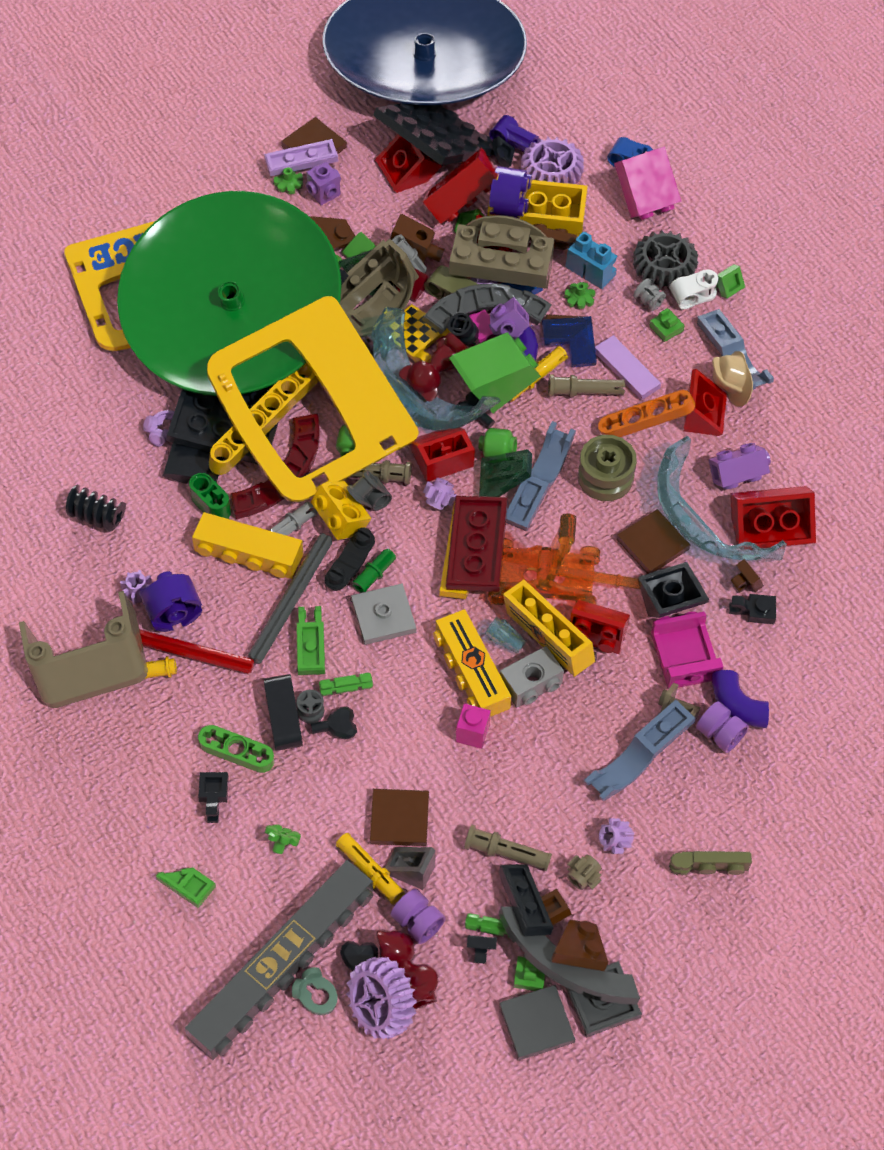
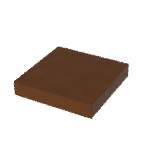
[281,117,347,170]
[616,509,691,574]
[370,789,429,847]

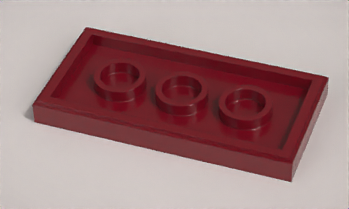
[446,496,508,592]

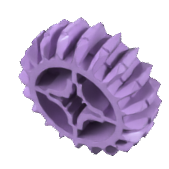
[521,136,584,184]
[346,957,417,1039]

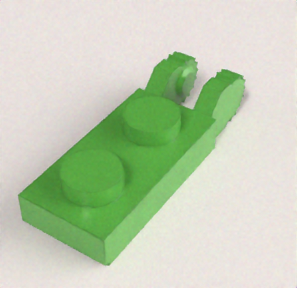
[297,606,325,675]

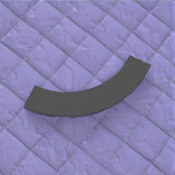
[421,284,552,334]
[498,907,640,1005]

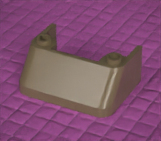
[19,591,148,708]

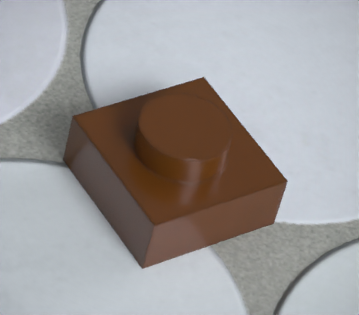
[541,889,572,925]

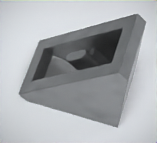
[385,847,435,890]

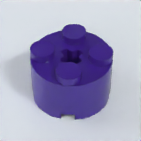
[489,166,532,219]
[139,571,202,632]

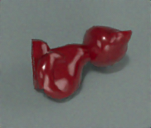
[399,332,468,402]
[376,931,438,1009]

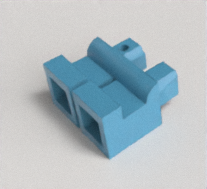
[565,231,617,289]

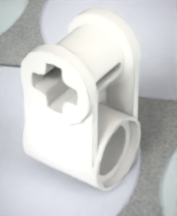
[669,269,718,310]

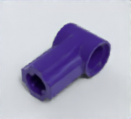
[489,115,539,152]

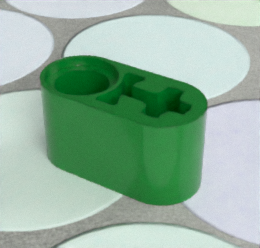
[189,473,231,519]

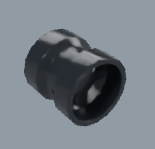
[448,313,479,345]

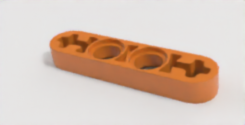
[598,390,695,437]

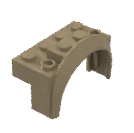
[449,216,554,289]
[340,238,419,338]

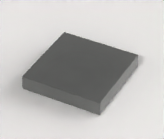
[565,961,642,1038]
[499,985,575,1061]

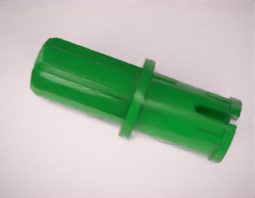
[351,549,396,593]

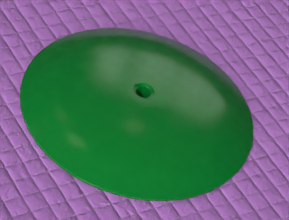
[117,191,342,396]

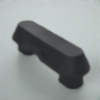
[324,527,375,591]

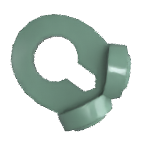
[292,967,338,1015]

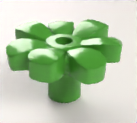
[274,168,303,194]
[564,282,595,309]
[265,825,301,854]

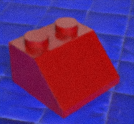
[375,134,443,193]

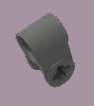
[347,470,392,511]

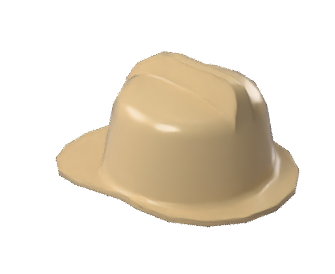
[712,351,753,407]

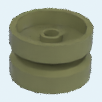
[578,435,637,501]

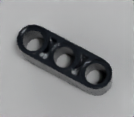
[263,674,303,751]

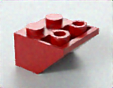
[409,425,475,482]
[570,600,630,654]

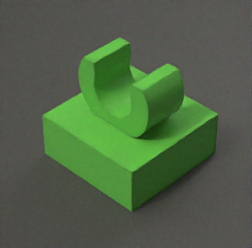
[716,264,745,298]
[649,308,685,342]
[514,956,545,991]

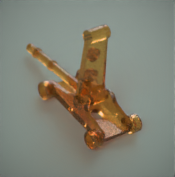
[487,513,640,605]

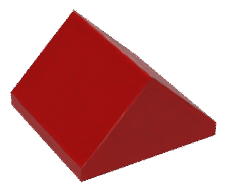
[683,368,727,436]

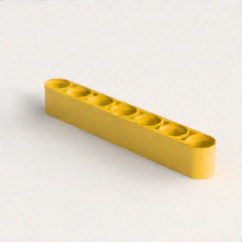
[209,363,319,475]

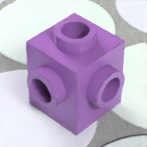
[306,162,341,205]
[489,297,529,339]

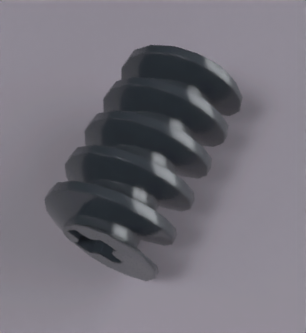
[66,484,126,532]

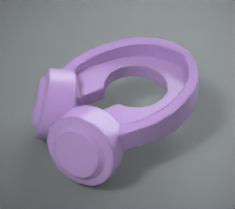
[143,410,175,446]

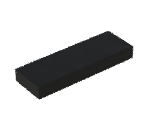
[498,864,554,936]

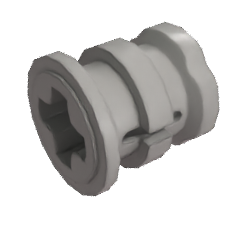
[633,278,666,311]

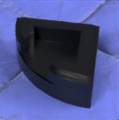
[492,136,515,168]

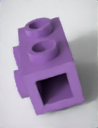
[708,443,771,489]

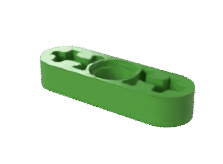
[198,725,275,773]

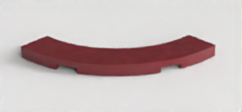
[231,413,320,519]

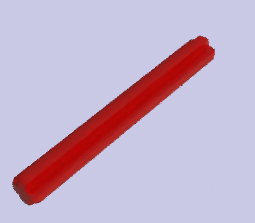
[139,629,254,674]

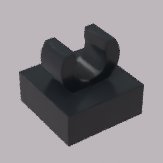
[467,935,497,964]

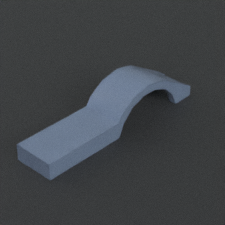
[697,309,774,389]
[506,421,576,531]
[584,700,695,802]

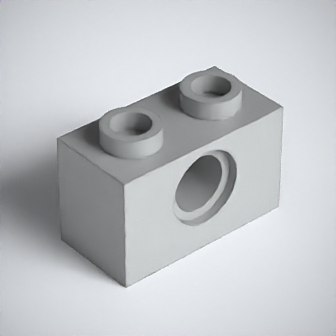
[500,646,564,708]

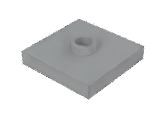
[351,583,416,645]

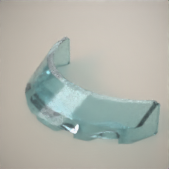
[371,307,501,431]
[657,436,787,562]

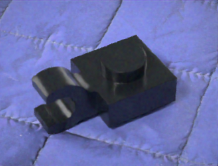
[729,594,776,624]
[198,772,229,823]

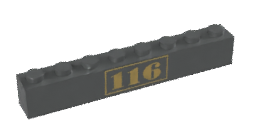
[185,860,373,1060]

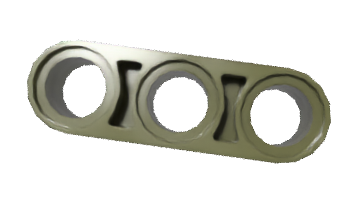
[424,266,489,315]

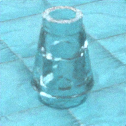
[485,617,526,654]

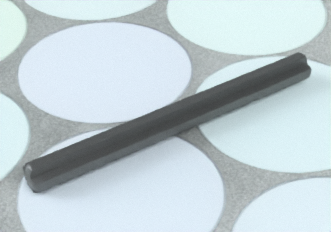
[248,533,332,664]

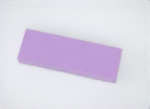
[264,139,338,177]
[594,335,661,400]

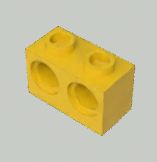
[311,481,372,540]

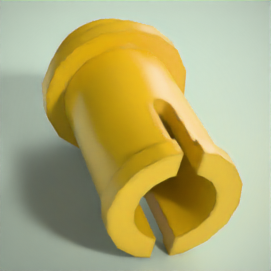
[145,656,177,679]

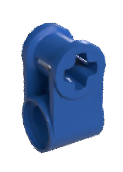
[607,137,653,167]

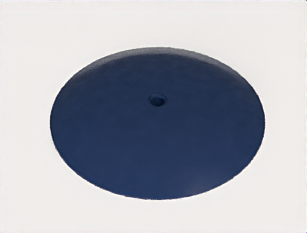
[323,0,527,105]

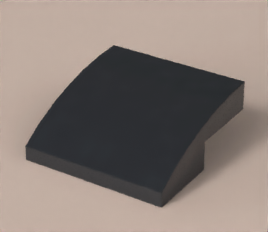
[162,443,224,484]

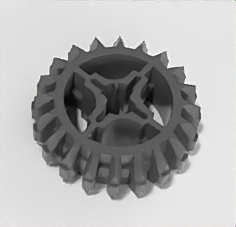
[633,230,698,290]

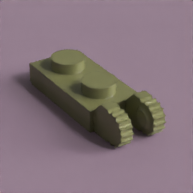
[669,851,752,875]

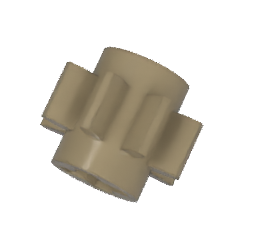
[567,854,602,890]

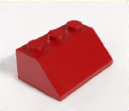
[423,148,498,224]
[730,486,816,550]

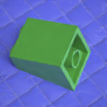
[449,332,541,413]

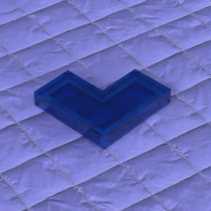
[542,316,597,367]

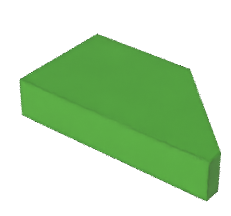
[156,867,216,908]

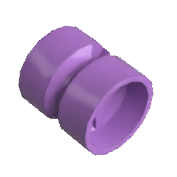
[696,701,749,753]
[391,888,446,944]

